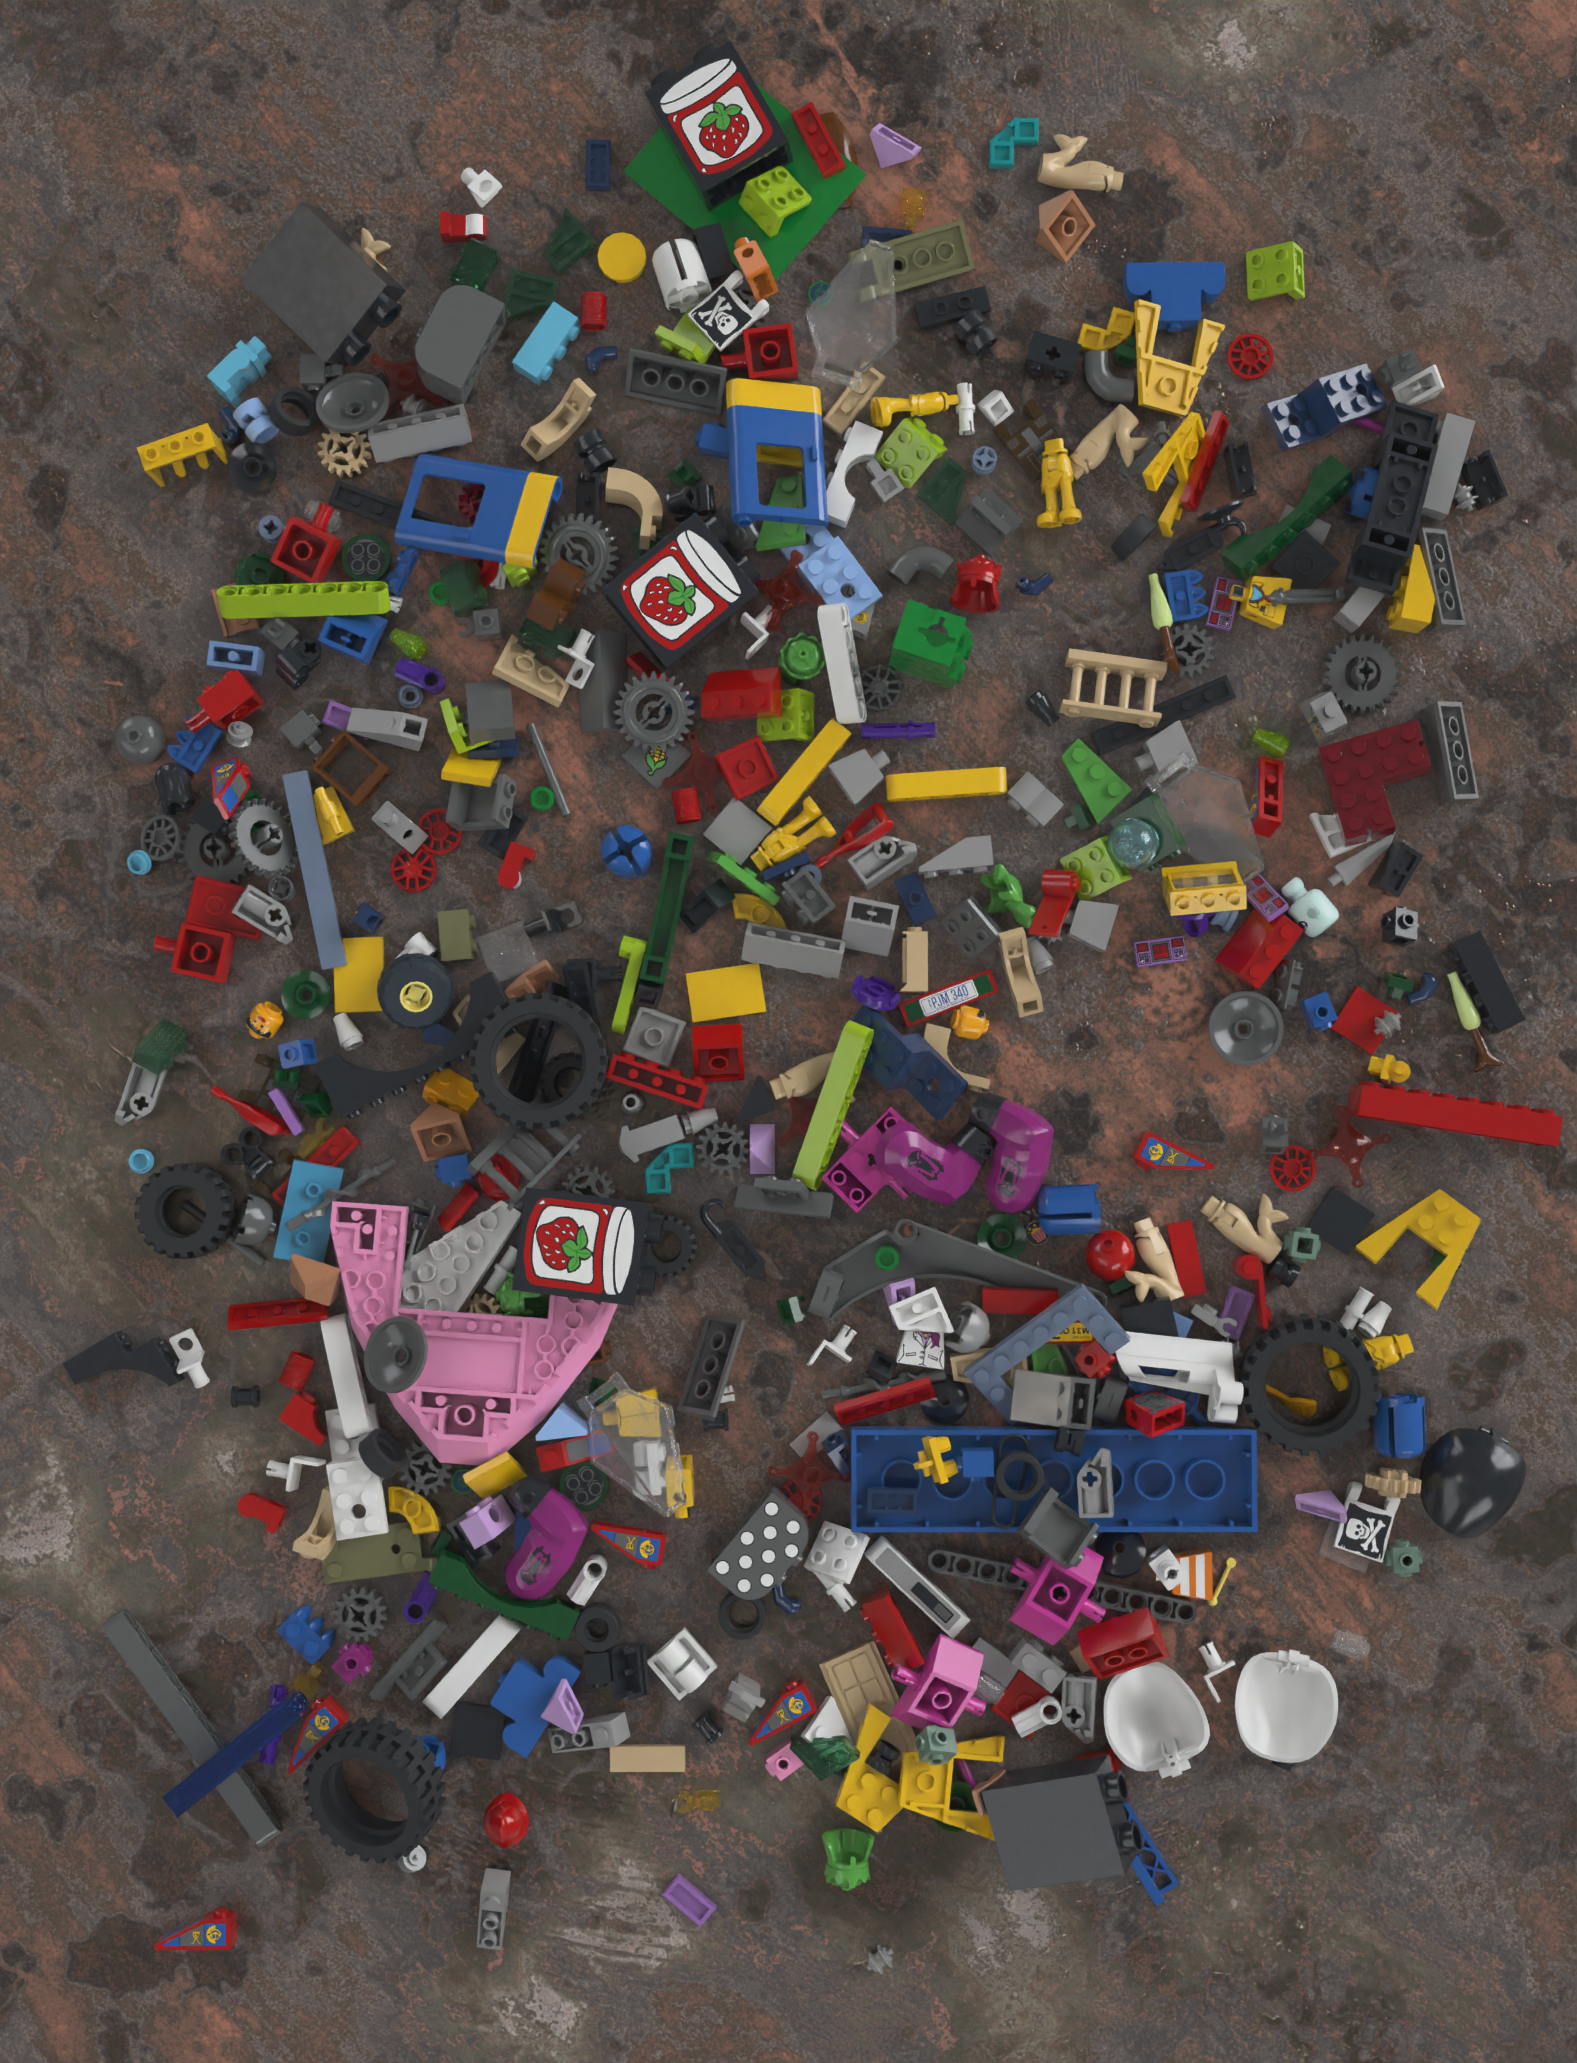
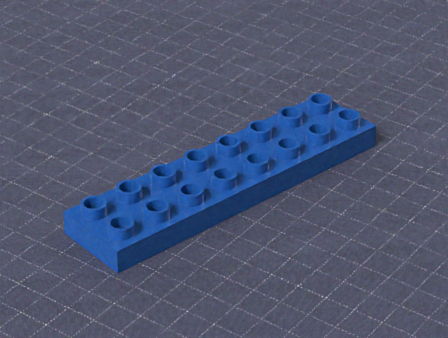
[851,1426,1258,1532]

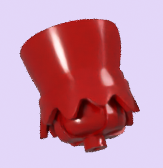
[949,555,1002,613]

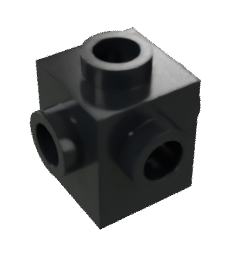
[1381,906,1419,947]

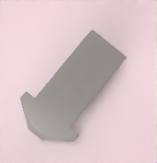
[1333,586,1391,634]
[848,836,918,891]
[232,884,293,944]
[114,1061,167,1126]
[618,1114,686,1163]
[1077,1448,1114,1518]
[1061,1671,1097,1744]
[722,1672,766,1723]

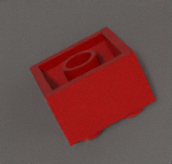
[692,1024,745,1082]

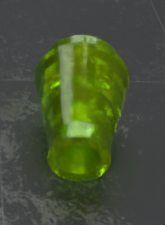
[389,628,428,660]
[1252,728,1291,758]

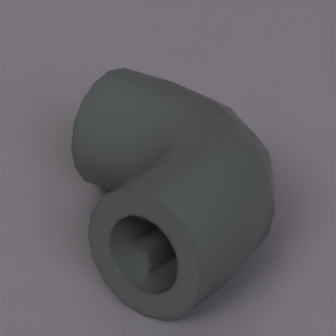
[1084,350,1134,403]
[886,546,955,586]

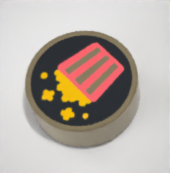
[1025,1220,1050,1245]

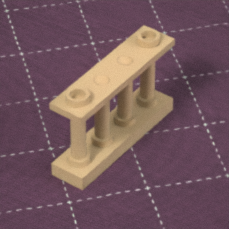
[1059,648,1167,728]

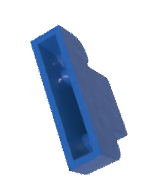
[1123,262,1225,332]
[490,1653,583,1758]

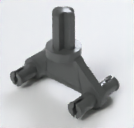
[1116,421,1178,485]

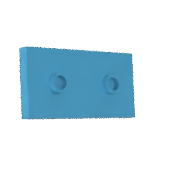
[273,1159,344,1263]

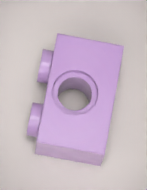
[459,1494,517,1549]

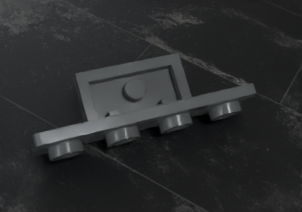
[734,1176,834,1218]
[368,1619,448,1701]

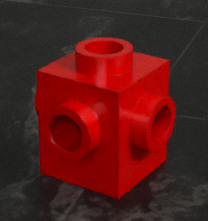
[1074,1339,1118,1379]

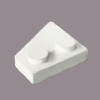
[1309,813,1372,858]
[889,1287,954,1333]

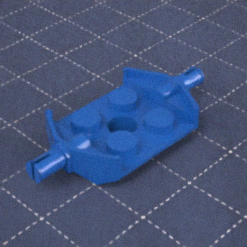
[1127,1366,1208,1426]

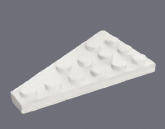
[400,1200,522,1312]

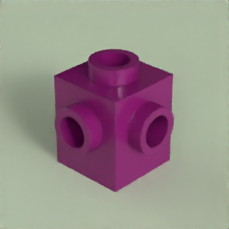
[331,1642,374,1685]

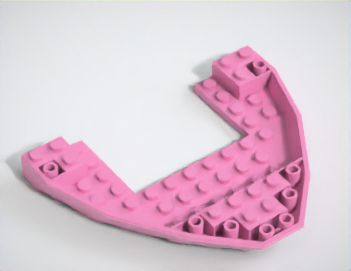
[330,1201,618,1466]

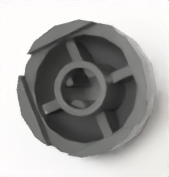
[115,715,167,765]
[232,1194,277,1245]

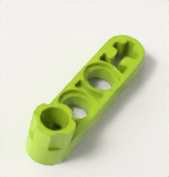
[611,935,648,1035]

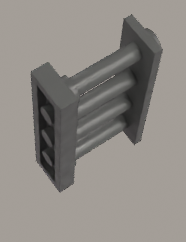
[467,1096,582,1211]

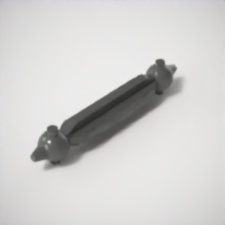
[1266,586,1350,607]

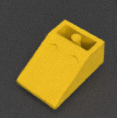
[1386,544,1435,633]

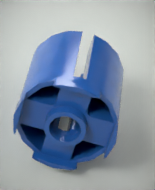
[1345,465,1379,519]
[601,825,653,880]
[1037,1184,1101,1236]
[1373,1393,1426,1458]

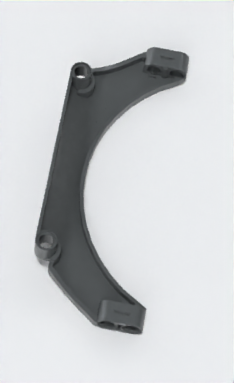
[807,1218,1128,1426]

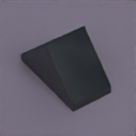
[737,1075,774,1122]

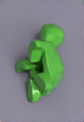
[981,864,1037,928]

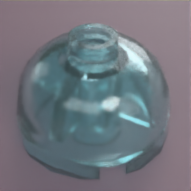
[1107,818,1159,869]

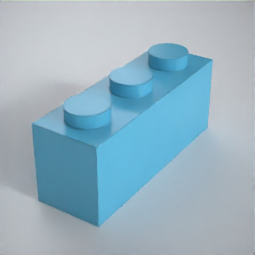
[512,301,580,386]

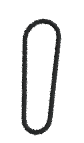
[991,1434,1030,1529]

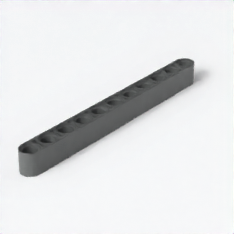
[927,1546,1197,1624]
[102,1608,284,1847]

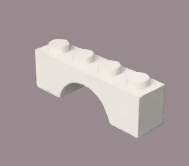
[826,421,883,528]

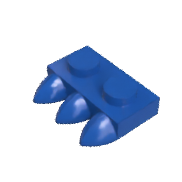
[385,546,420,597]
[1163,570,1209,624]
[167,716,224,774]
[277,1605,336,1665]

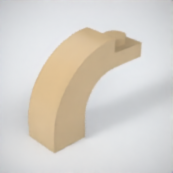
[521,378,596,462]
[605,467,663,550]
[999,927,1043,1018]
[923,1023,991,1093]
[292,1485,337,1560]

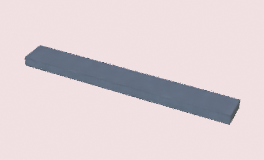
[282,770,348,970]

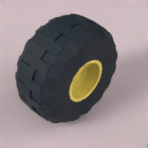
[377,953,453,1030]

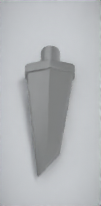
[1327,831,1396,887]

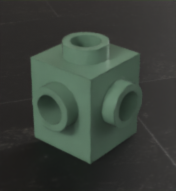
[1282,1226,1321,1263]
[1383,1539,1422,1577]
[915,1725,958,1765]

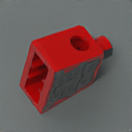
[1122,1391,1185,1438]

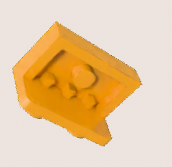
[422,1069,480,1121]

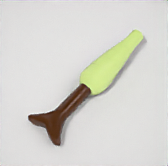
[1148,573,1180,673]
[1447,971,1505,1072]

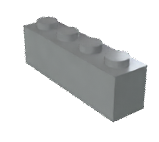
[368,403,472,463]
[1421,413,1475,521]
[741,922,846,979]

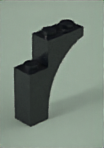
[62,1330,185,1387]

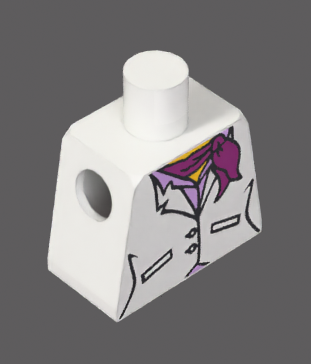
[896,1330,944,1370]

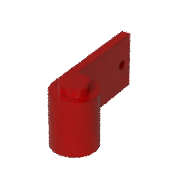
[1028,869,1081,938]
[1232,1253,1272,1329]

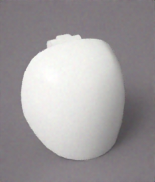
[1235,1649,1338,1763]
[1104,1662,1210,1779]

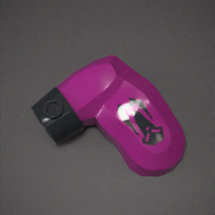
[968,1090,1054,1213]
[874,1122,996,1205]
[504,1472,589,1599]

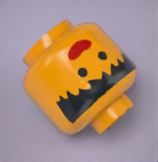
[246,1002,284,1039]
[950,1005,989,1040]

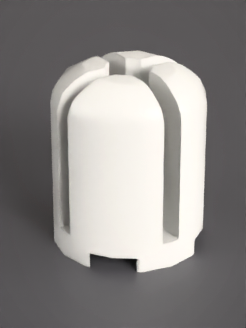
[652,238,713,313]

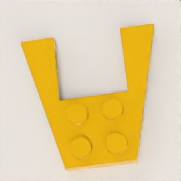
[1134,299,1225,417]
[1142,412,1205,538]
[1355,1189,1481,1311]
[835,1703,904,1833]
[897,1735,1005,1841]

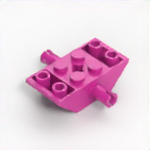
[821,1107,912,1213]
[1009,1547,1106,1646]
[890,1634,986,1730]

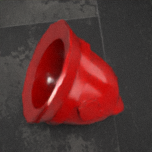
[476,1154,522,1202]
[483,1792,529,1849]

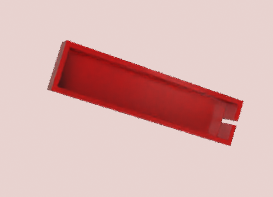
[1347,1081,1563,1146]

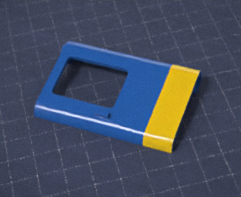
[725,378,828,527]
[395,453,563,569]

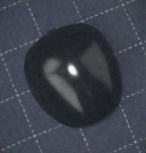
[1420,1425,1526,1538]

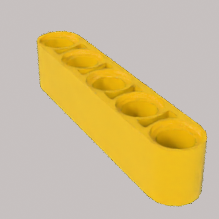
[757,718,852,826]
[885,767,1008,802]

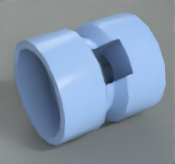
[233,398,279,444]

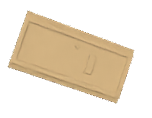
[819,1640,916,1766]

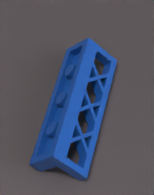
[1123,1801,1179,1906]

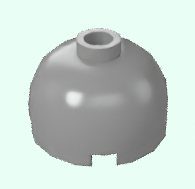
[944,1301,990,1353]

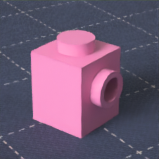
[765,1736,805,1781]

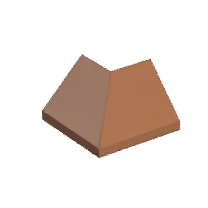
[1036,190,1095,263]
[410,1102,472,1162]
[290,1253,340,1306]

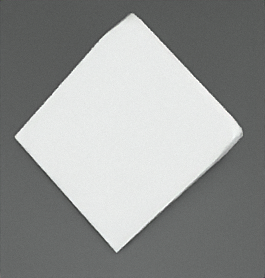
[977,390,1014,426]

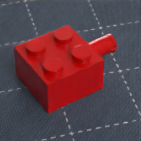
[721,323,798,383]
[270,502,343,583]
[185,670,266,734]
[153,923,237,984]

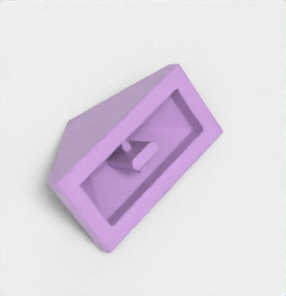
[870,123,921,168]
[750,1124,775,1174]
[883,1278,916,1325]
[1295,1490,1347,1524]
[541,1679,584,1734]

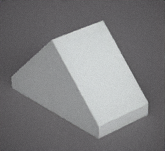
[1392,365,1445,407]

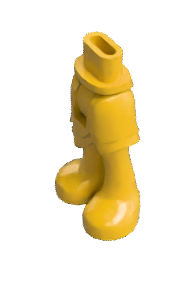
[870,392,959,427]
[1037,438,1082,528]
[750,796,837,872]
[1323,1333,1414,1392]

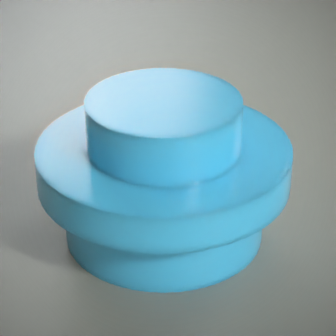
[127,850,151,875]
[128,1149,154,1174]

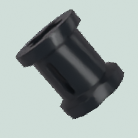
[231,1385,261,1408]
[703,1408,729,1432]
[691,1711,724,1746]

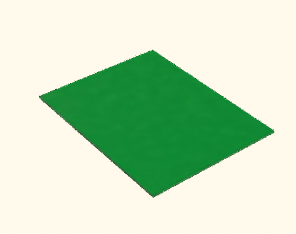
[623,83,867,281]

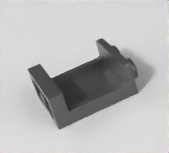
[445,774,517,831]
[1016,1488,1099,1569]

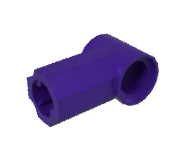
[394,657,446,695]
[403,1571,439,1623]

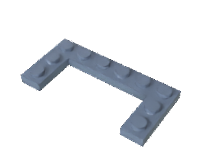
[964,1283,1130,1426]

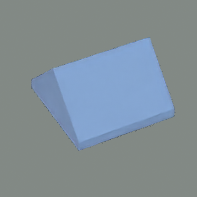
[536,1402,591,1441]

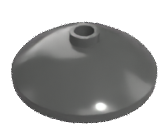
[316,373,390,433]
[1208,991,1284,1066]
[364,1316,428,1393]

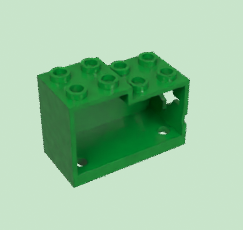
[888,599,974,689]

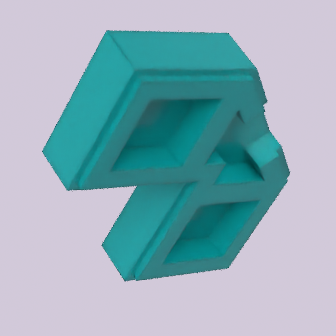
[989,118,1039,169]
[645,1143,695,1195]

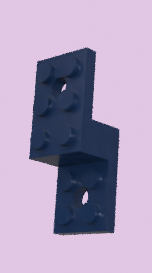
[1260,364,1388,452]
[852,1005,968,1121]

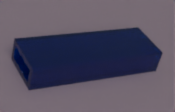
[162,1687,309,1818]

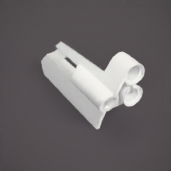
[1115,1331,1243,1424]

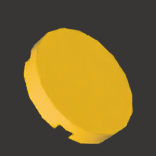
[597,232,647,283]

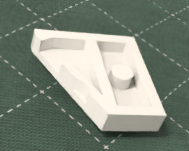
[801,1696,855,1768]

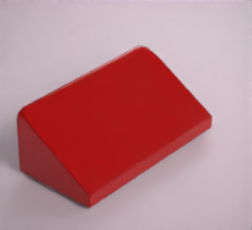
[626,652,669,697]
[437,1182,482,1232]

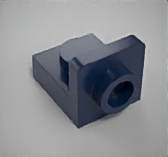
[821,1429,851,1476]

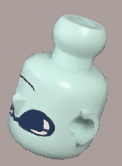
[1281,877,1339,937]

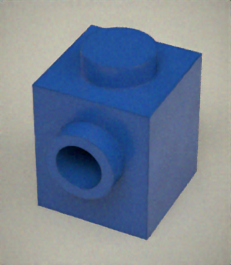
[695,422,729,460]
[1298,991,1338,1031]
[435,1153,475,1188]
[956,1447,994,1481]

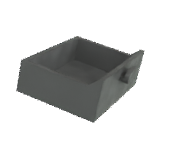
[463,680,515,746]

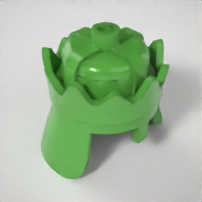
[778,632,826,685]
[496,1273,550,1317]
[822,1828,874,1891]

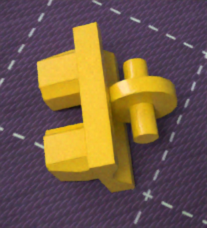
[1368,1054,1411,1084]
[913,1436,958,1484]

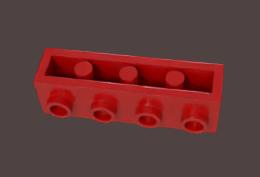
[606,1051,710,1109]

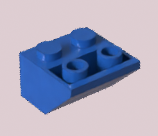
[318,614,388,665]

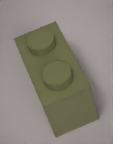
[437,909,478,963]

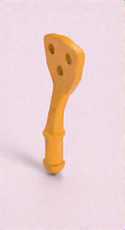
[1266,1383,1317,1418]

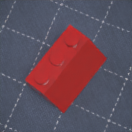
[701,667,782,722]
[1214,908,1304,991]
[859,1586,925,1670]
[1077,1607,1170,1680]

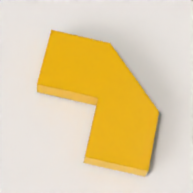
[1077,307,1135,352]

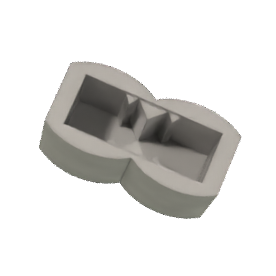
[1006,771,1064,828]

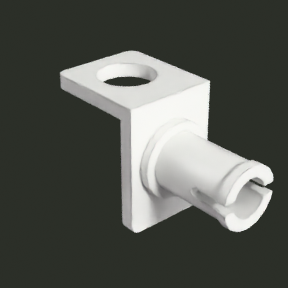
[461,168,502,208]
[740,605,779,660]
[557,629,595,689]
[806,1324,857,1366]
[169,1328,210,1388]
[266,1455,326,1492]
[1145,1544,1188,1590]
[1198,1641,1235,1703]

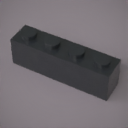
[1447,930,1526,1034]

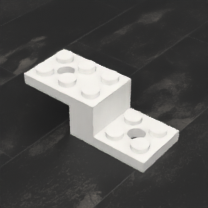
[325,1402,389,1541]

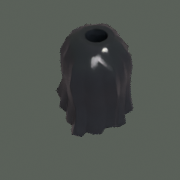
[155,763,196,815]

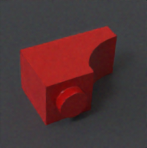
[278,1391,329,1446]

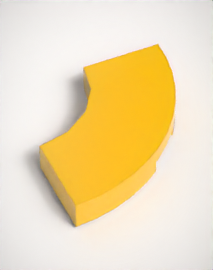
[732,893,787,929]
[388,1486,440,1535]

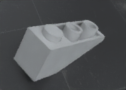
[346,708,428,751]
[918,835,994,878]
[547,1712,630,1753]
[476,1868,511,1950]

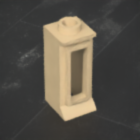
[900,927,928,993]

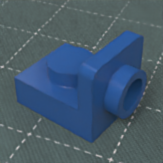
[278,1039,318,1069]

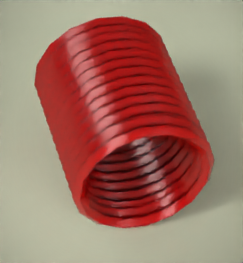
[580,291,607,331]
[670,788,702,824]
[278,1350,316,1391]

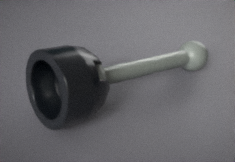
[403,1210,431,1270]

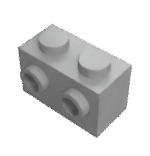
[1009,1636,1067,1693]

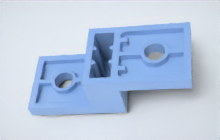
[778,507,883,621]

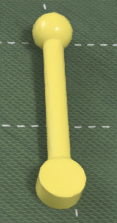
[1208,1557,1236,1606]

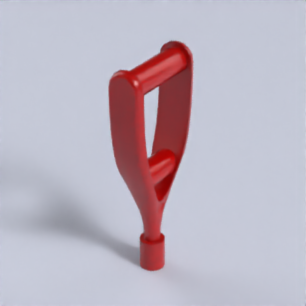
[814,802,894,870]
[210,1086,292,1136]

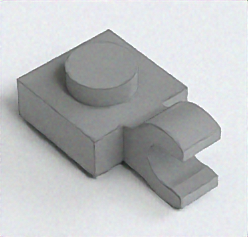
[866,458,904,504]
[1191,1303,1238,1337]

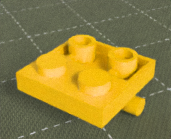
[288,786,355,846]

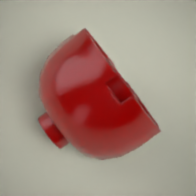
[1085,1229,1136,1281]

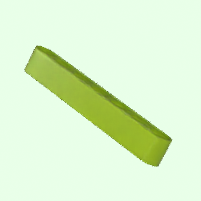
[216,581,391,619]
[792,1020,874,1191]

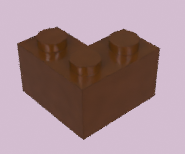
[526,558,586,631]

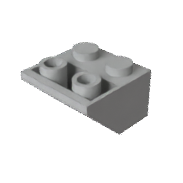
[841,896,899,957]

